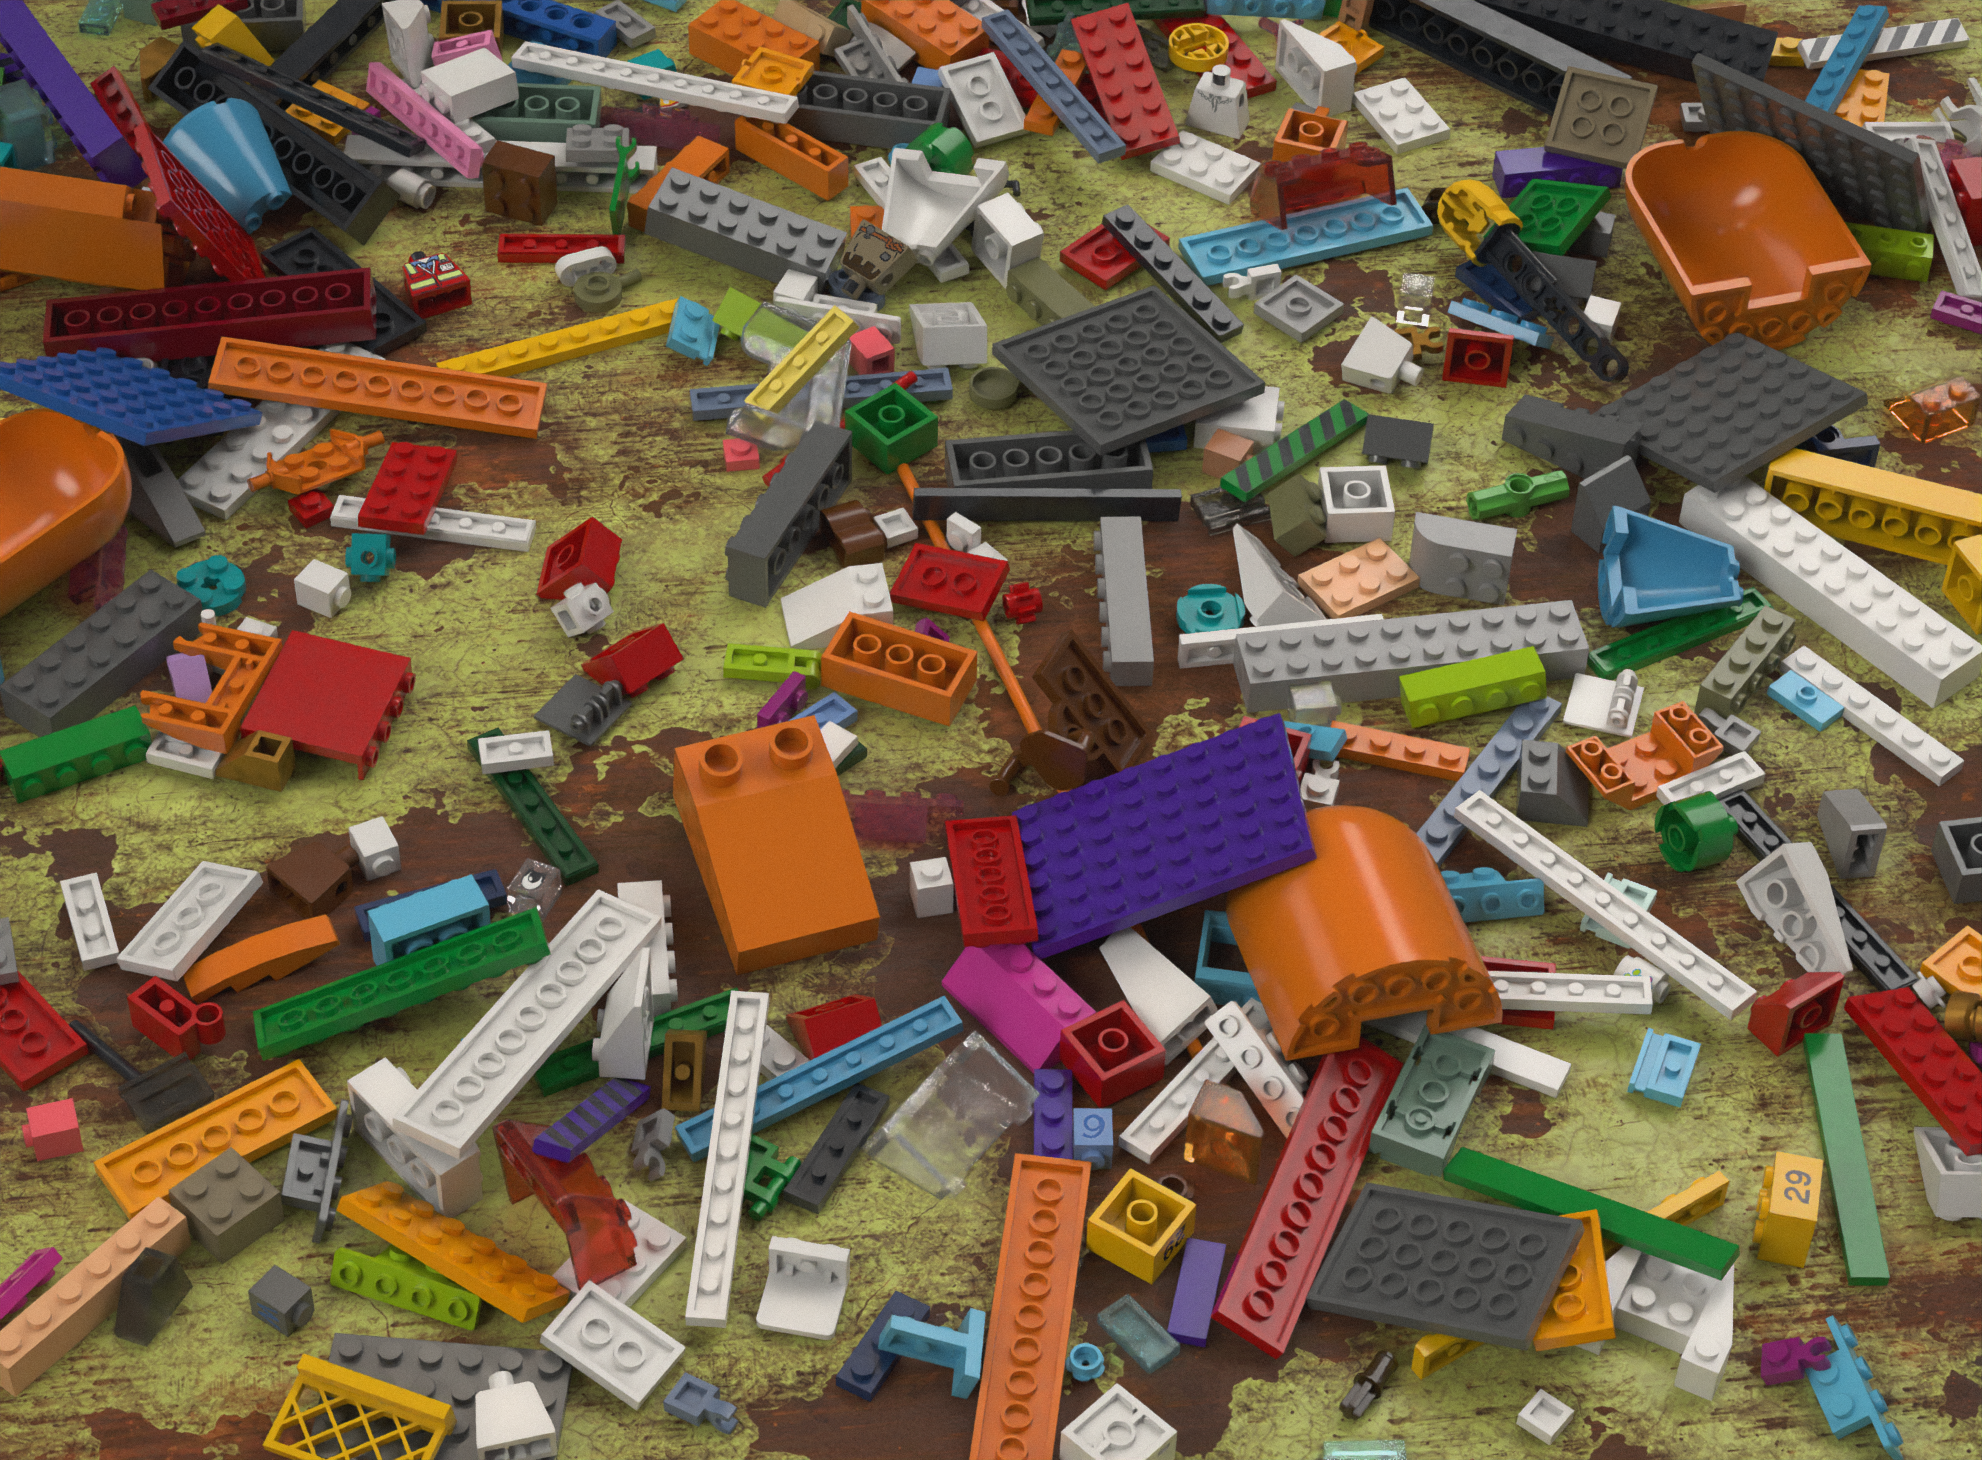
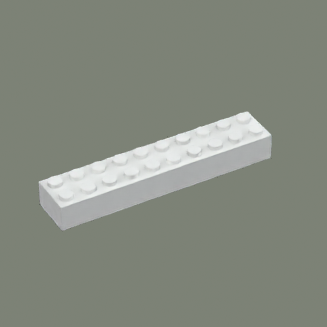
[1679,476,1982,709]

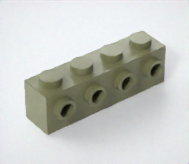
[1694,605,1796,720]

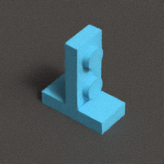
[878,1308,986,1399]

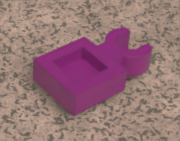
[1761,1337,1832,1386]

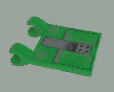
[609,136,640,235]

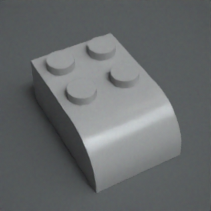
[1409,512,1517,605]

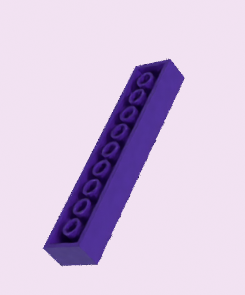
[0,0,148,188]

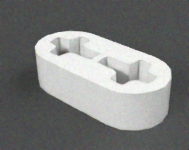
[555,246,617,287]

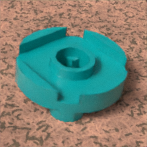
[176,555,246,617]
[1176,584,1245,634]

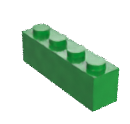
[0,705,152,804]

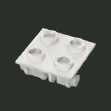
[1563,669,1644,738]

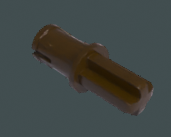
[1339,1350,1399,1420]

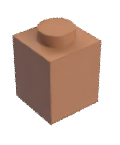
[1202,428,1254,479]

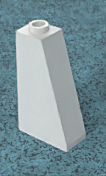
[1099,927,1218,1065]

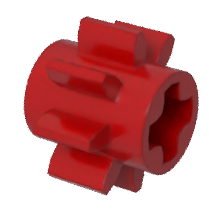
[1002,582,1043,625]

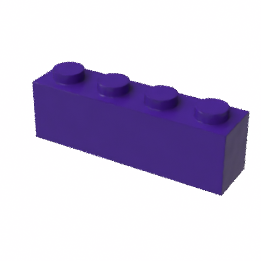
[1492,147,1623,198]

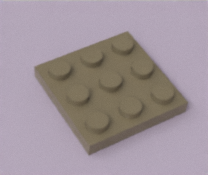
[1544,66,1658,169]

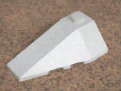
[1233,524,1327,627]
[1736,842,1853,976]

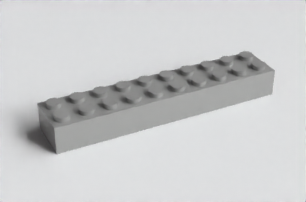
[1233,600,1589,713]

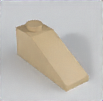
[772,0,853,57]

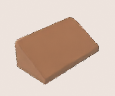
[1684,1,1747,22]

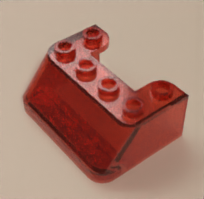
[1249,141,1397,230]
[492,1119,638,1291]

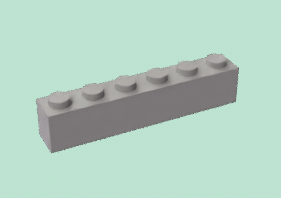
[1093,517,1154,686]

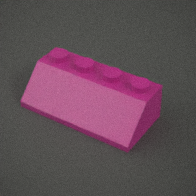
[942,943,1096,1074]

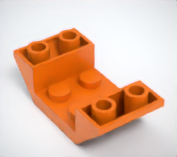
[1565,701,1724,810]

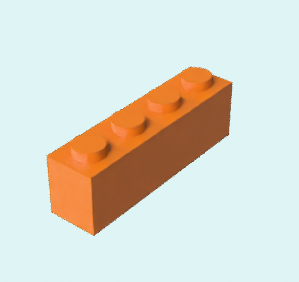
[735,115,848,201]
[627,135,730,232]

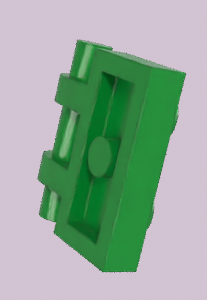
[742,1134,802,1221]

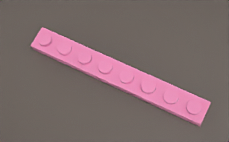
[366,62,484,178]

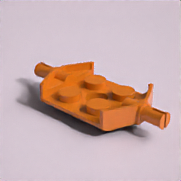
[247,429,385,495]

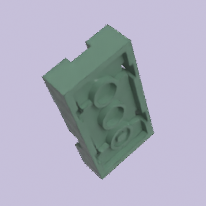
[1369,1025,1495,1178]

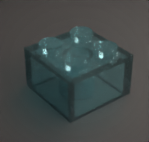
[0,79,58,171]

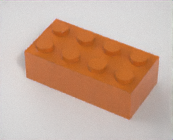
[688,0,820,76]
[861,0,990,70]
[821,611,978,727]

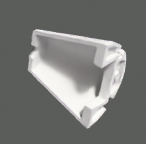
[882,148,1009,266]

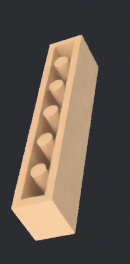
[0,1196,191,1397]

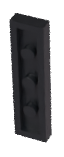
[784,1083,890,1214]

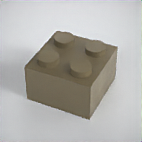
[168,1147,285,1264]

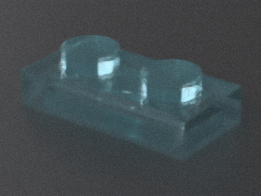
[78,0,123,36]
[1097,1294,1180,1375]

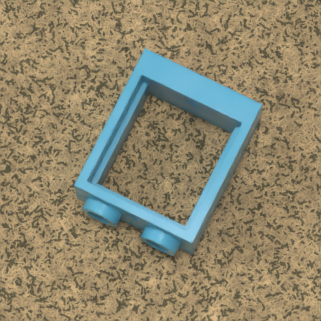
[1195,910,1262,1007]

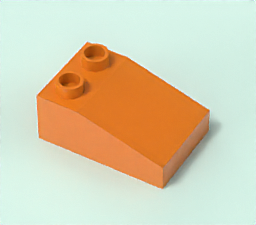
[673,715,880,975]

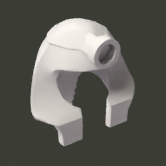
[1931,77,1982,159]

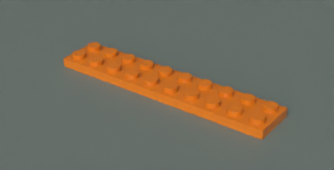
[208,337,547,439]
[969,1153,1092,1460]

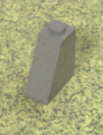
[1817,789,1887,879]

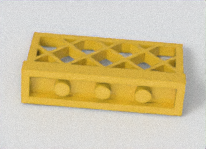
[263,1353,457,1460]

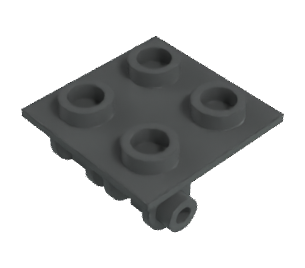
[534,674,632,747]

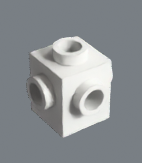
[550,582,614,637]

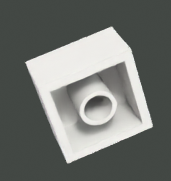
[971,193,1044,289]
[1318,466,1395,543]

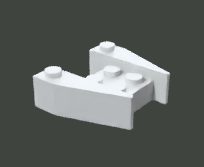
[1575,1246,1734,1401]

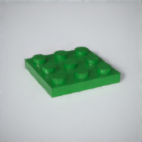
[1483,179,1612,256]

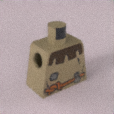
[840,219,918,300]

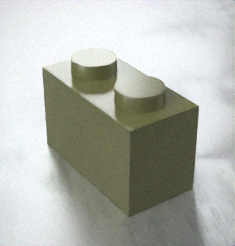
[1268,473,1327,557]

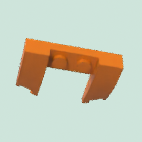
[140,622,283,755]

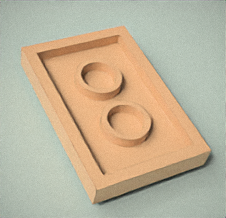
[1297,538,1420,619]

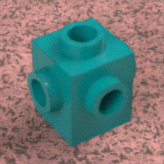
[345,533,396,582]

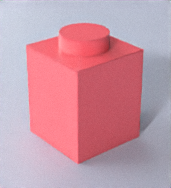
[847,326,895,375]
[22,1098,84,1161]

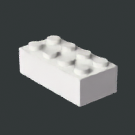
[347,1057,483,1218]

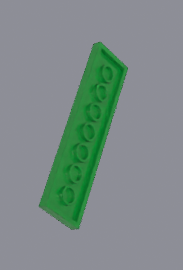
[253,907,551,1061]

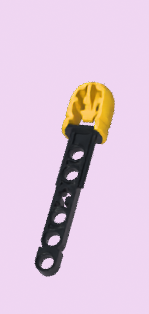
[1437,179,1629,383]

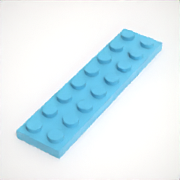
[1178,187,1433,286]

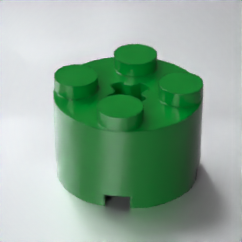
[905,122,974,175]
[1654,791,1738,872]

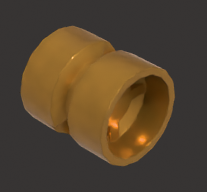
[1944,990,1982,1043]

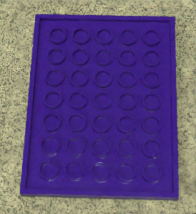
[1012,713,1317,959]

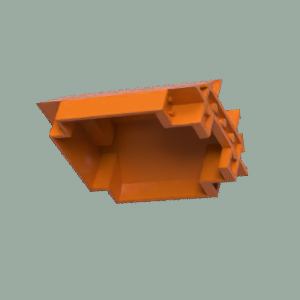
[0,167,197,290]

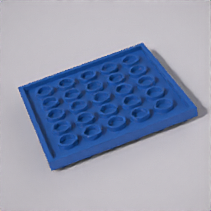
[0,347,263,446]

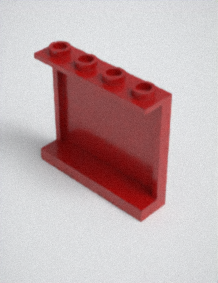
[240,630,416,780]

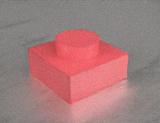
[723,437,760,472]

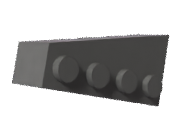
[1502,394,1644,479]

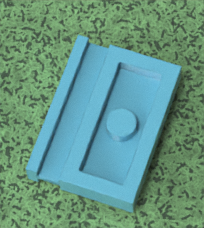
[666,296,720,366]
[1627,1028,1701,1108]

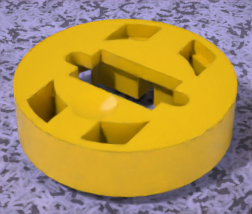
[1168,23,1229,72]

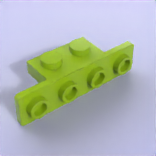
[330,1244,482,1331]

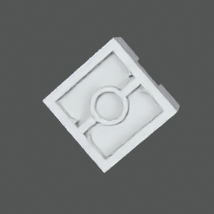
[1059,1383,1177,1460]

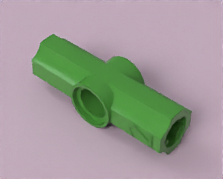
[1466,470,1570,520]

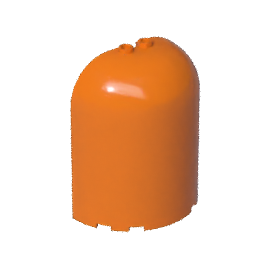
[1624,131,1872,350]
[0,408,132,619]
[1226,805,1503,1061]

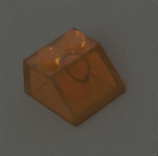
[1883,376,1982,444]
[1184,1079,1264,1185]

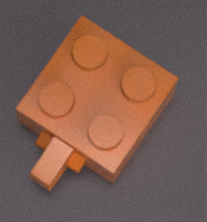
[1271,106,1348,183]

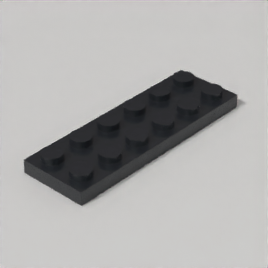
[261,226,427,356]

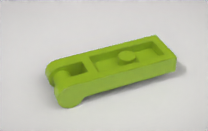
[723,643,822,690]

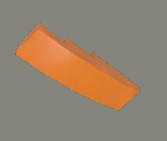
[183,914,340,1004]

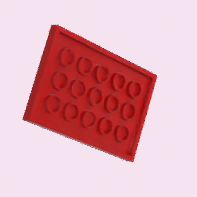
[133,122,267,283]

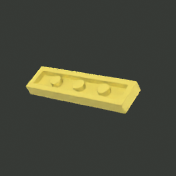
[744,305,860,423]

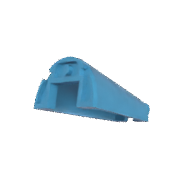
[163,98,292,235]
[1598,506,1743,628]

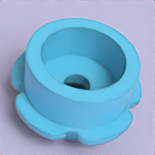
[1065,1343,1105,1381]

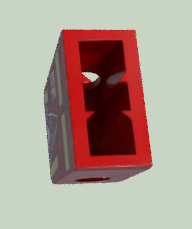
[402,251,472,319]

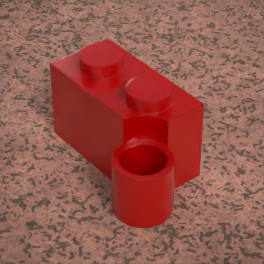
[127,975,226,1065]

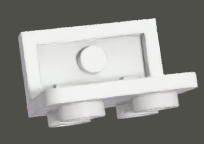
[756,1236,850,1340]

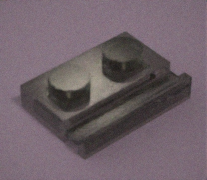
[1190,487,1271,536]
[118,1052,214,1135]

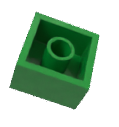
[845,383,938,475]

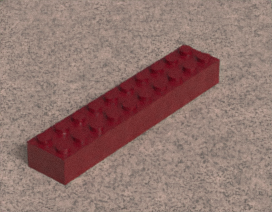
[43,267,376,362]

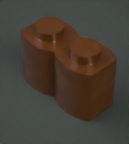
[819,499,888,569]

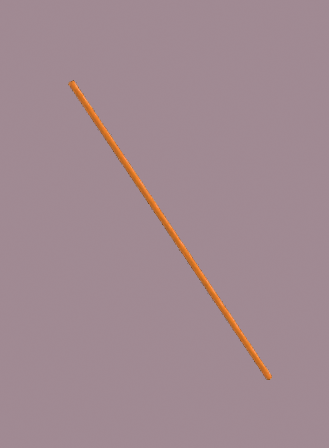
[897,463,1203,1059]

